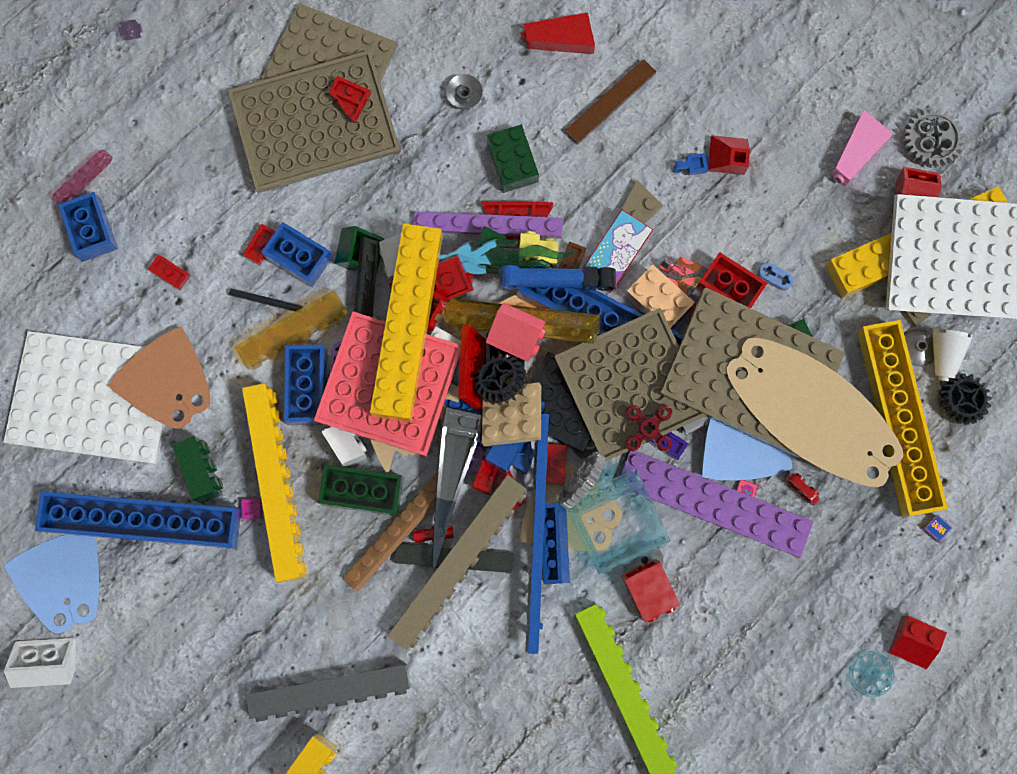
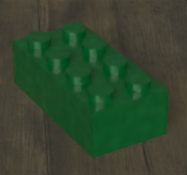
[318,464,404,517]

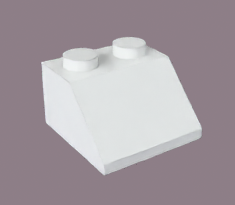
[322,427,367,468]

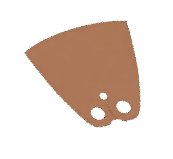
[108,327,211,429]

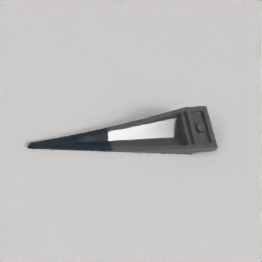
[431,407,483,569]

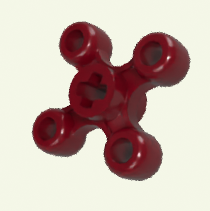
[625,405,672,452]

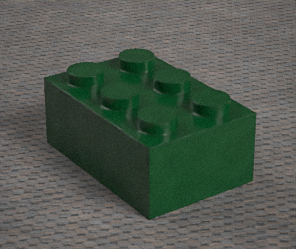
[486,124,539,193]
[172,436,224,503]

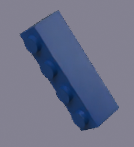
[484,401,545,474]
[542,503,570,584]

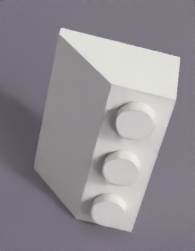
[4,638,76,688]

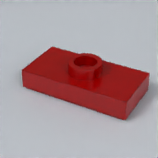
[546,444,567,484]
[471,456,499,495]

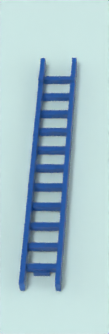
[528,414,549,654]

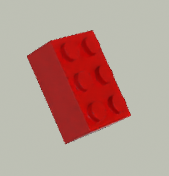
[696,252,768,308]

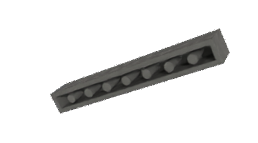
[246,664,411,722]

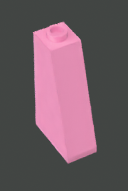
[831,110,893,186]

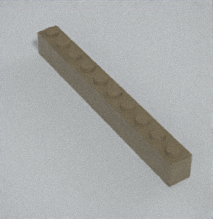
[388,475,527,650]

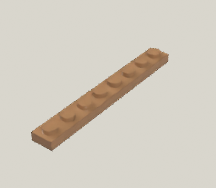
[343,473,437,592]

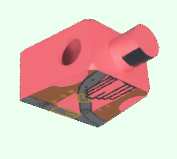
[659,257,708,297]

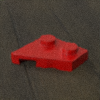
[329,76,371,124]

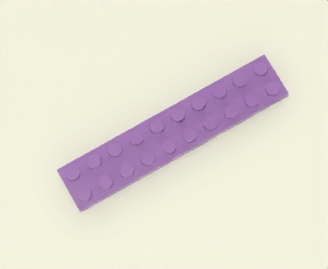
[617,451,814,558]

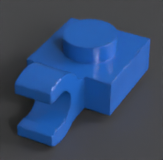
[673,153,708,175]

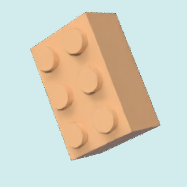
[625,264,695,329]

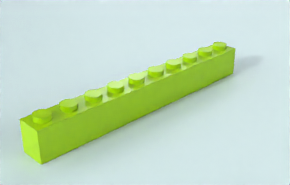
[574,604,678,774]

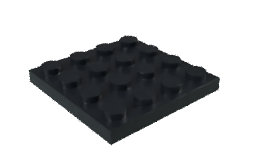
[532,352,591,453]

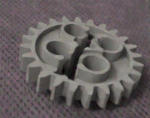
[902,108,965,168]
[558,452,606,509]

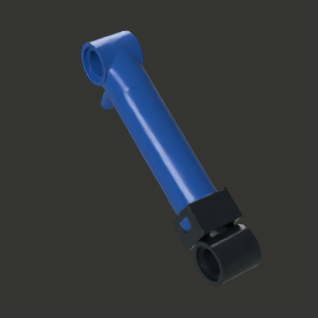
[500,265,616,291]

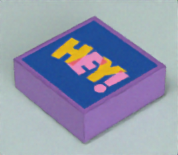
[923,514,952,542]

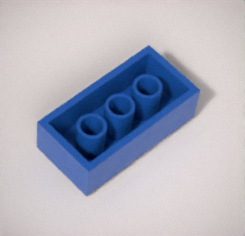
[284,345,327,426]

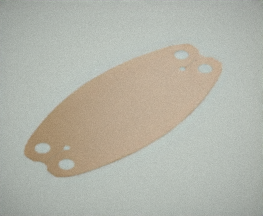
[727,338,903,487]

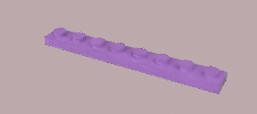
[413,212,563,238]

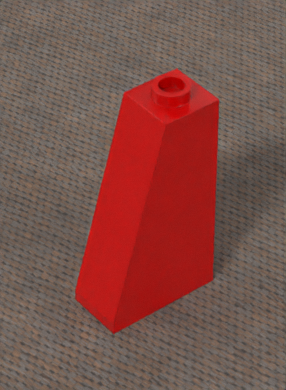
[521,12,595,54]

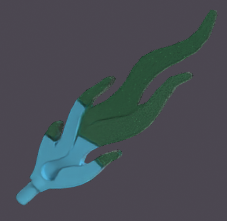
[439,239,576,274]

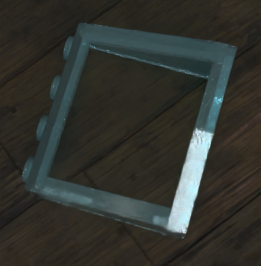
[568,469,671,574]

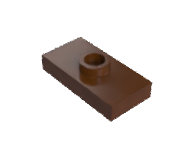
[558,241,587,269]

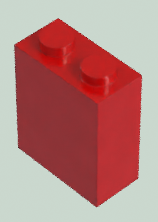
[621,559,680,622]

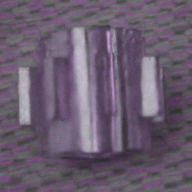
[118,19,143,41]

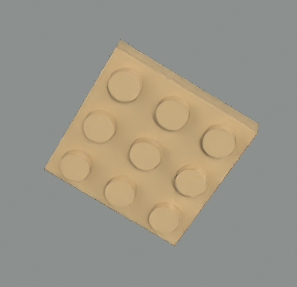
[482,383,541,446]

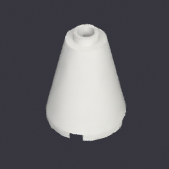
[932,329,973,381]

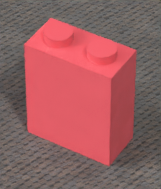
[486,303,547,362]

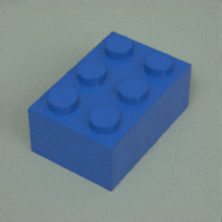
[58,192,118,262]
[261,222,333,287]

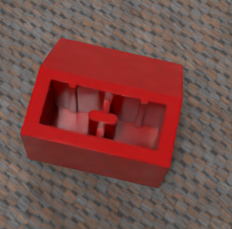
[895,166,942,197]

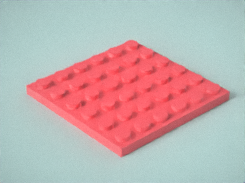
[314,312,461,457]

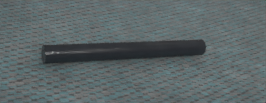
[229,288,304,313]

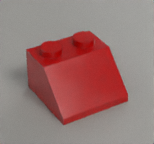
[888,616,947,670]

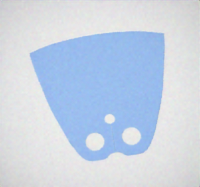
[702,418,793,480]
[4,535,99,634]

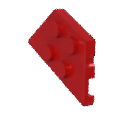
[482,201,554,240]

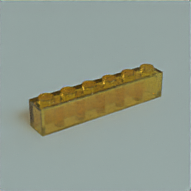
[234,290,348,370]

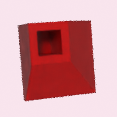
[708,135,750,175]

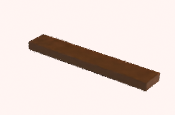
[565,59,656,145]

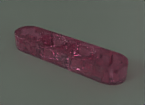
[52,150,113,205]

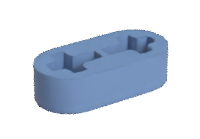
[758,263,794,291]

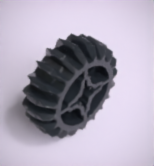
[474,353,527,406]
[937,373,992,425]

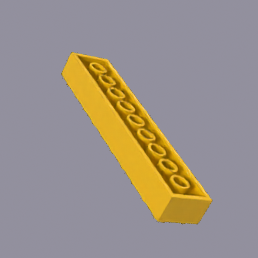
[825,186,1008,299]
[370,224,443,423]
[857,320,948,518]
[242,383,308,584]

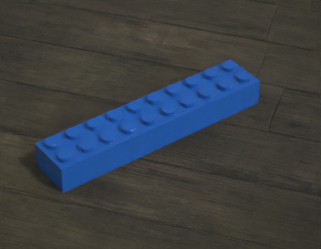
[517,259,683,346]
[35,491,241,549]

